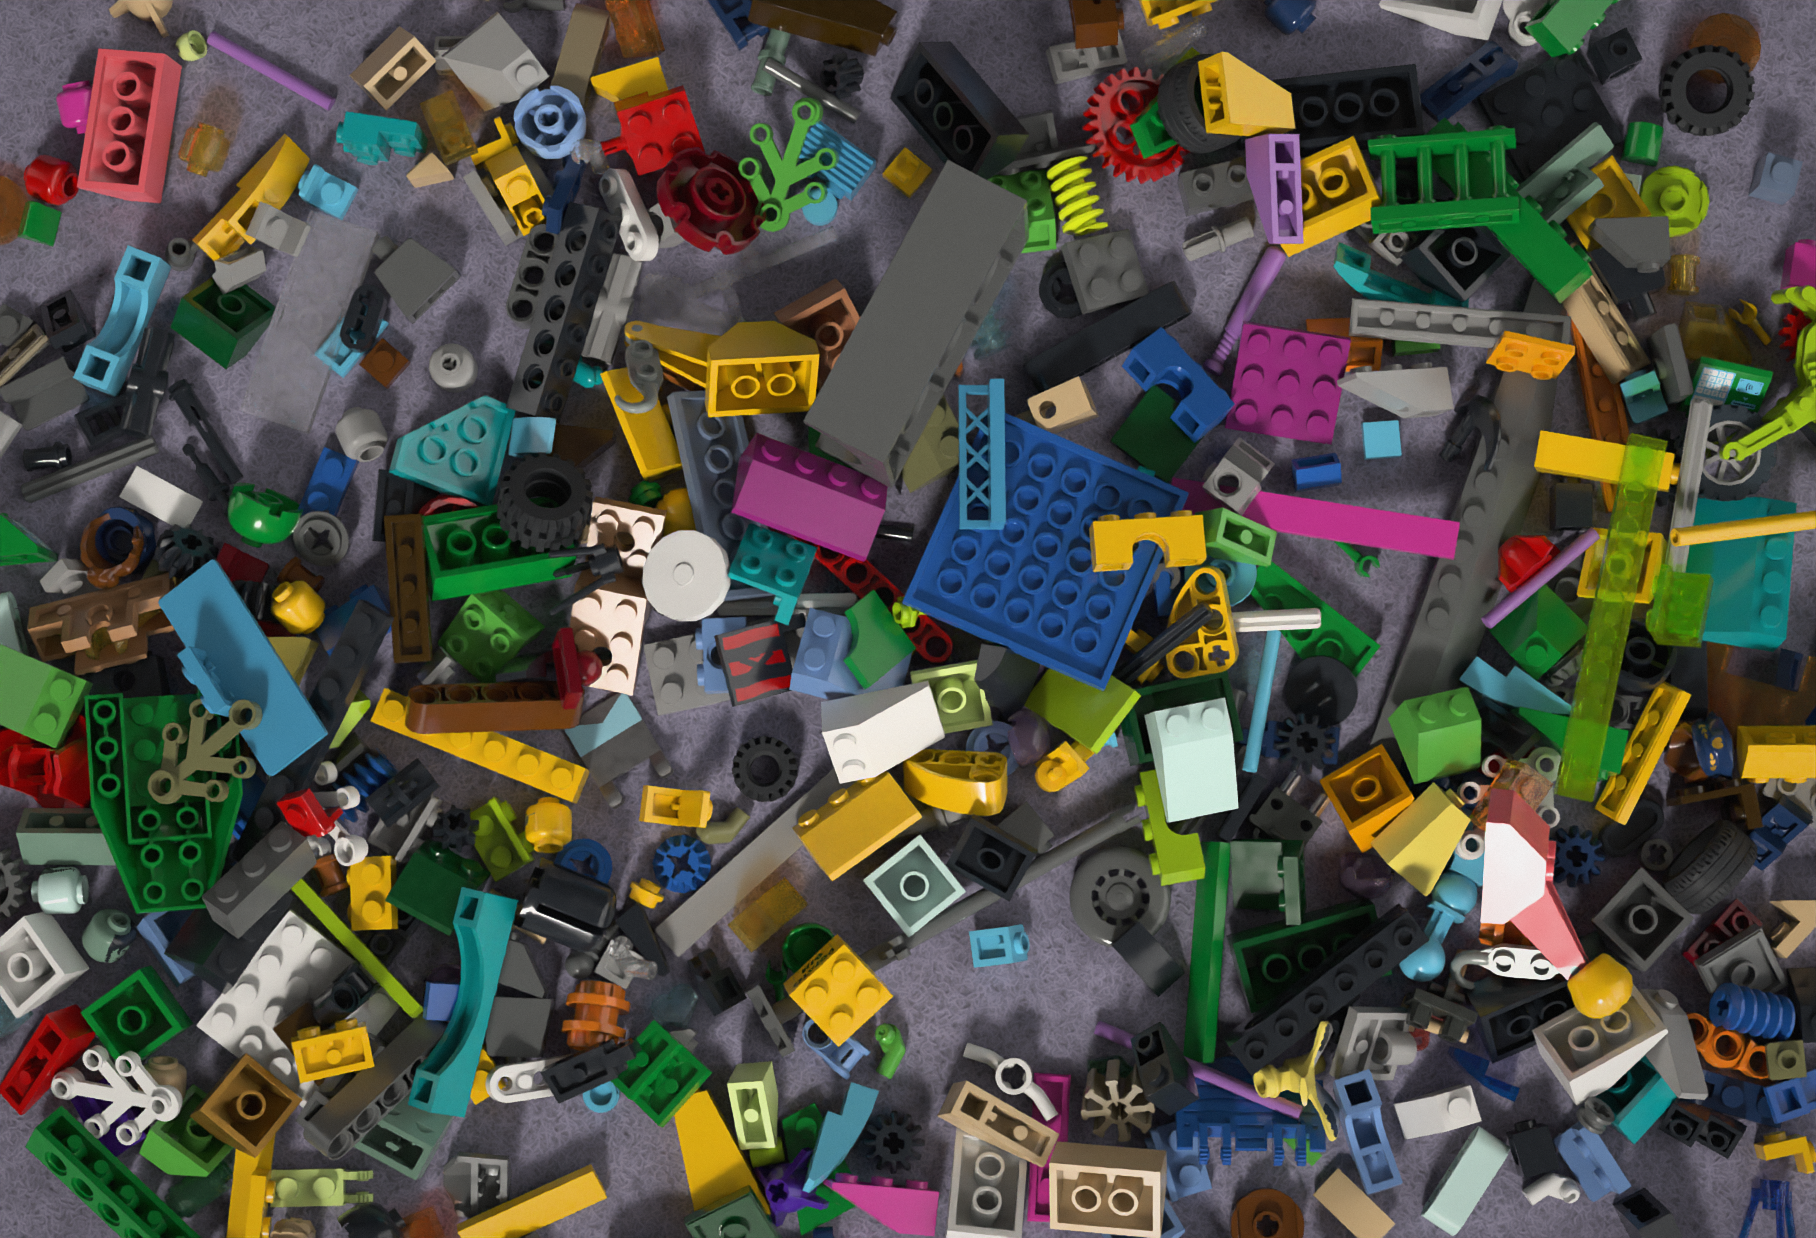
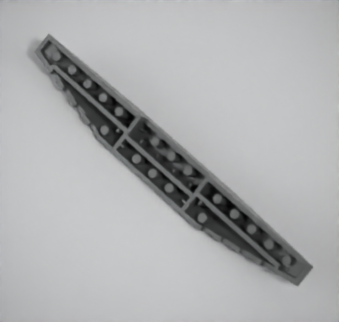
[1365,278,1567,771]

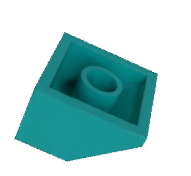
[1595,1055,1677,1144]

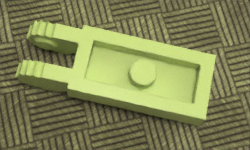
[270,1168,373,1207]

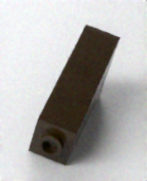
[748,0,898,56]

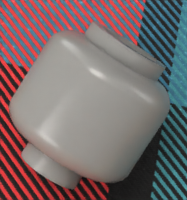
[429,343,478,393]
[335,407,388,462]

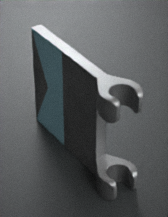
[564,693,674,809]

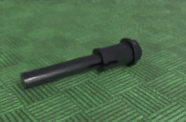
[168,379,244,484]

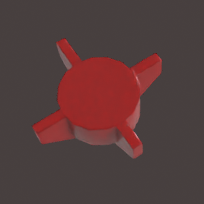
[1498,535,1561,593]

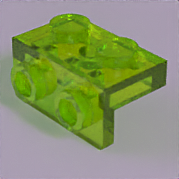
[1646,564,1714,648]

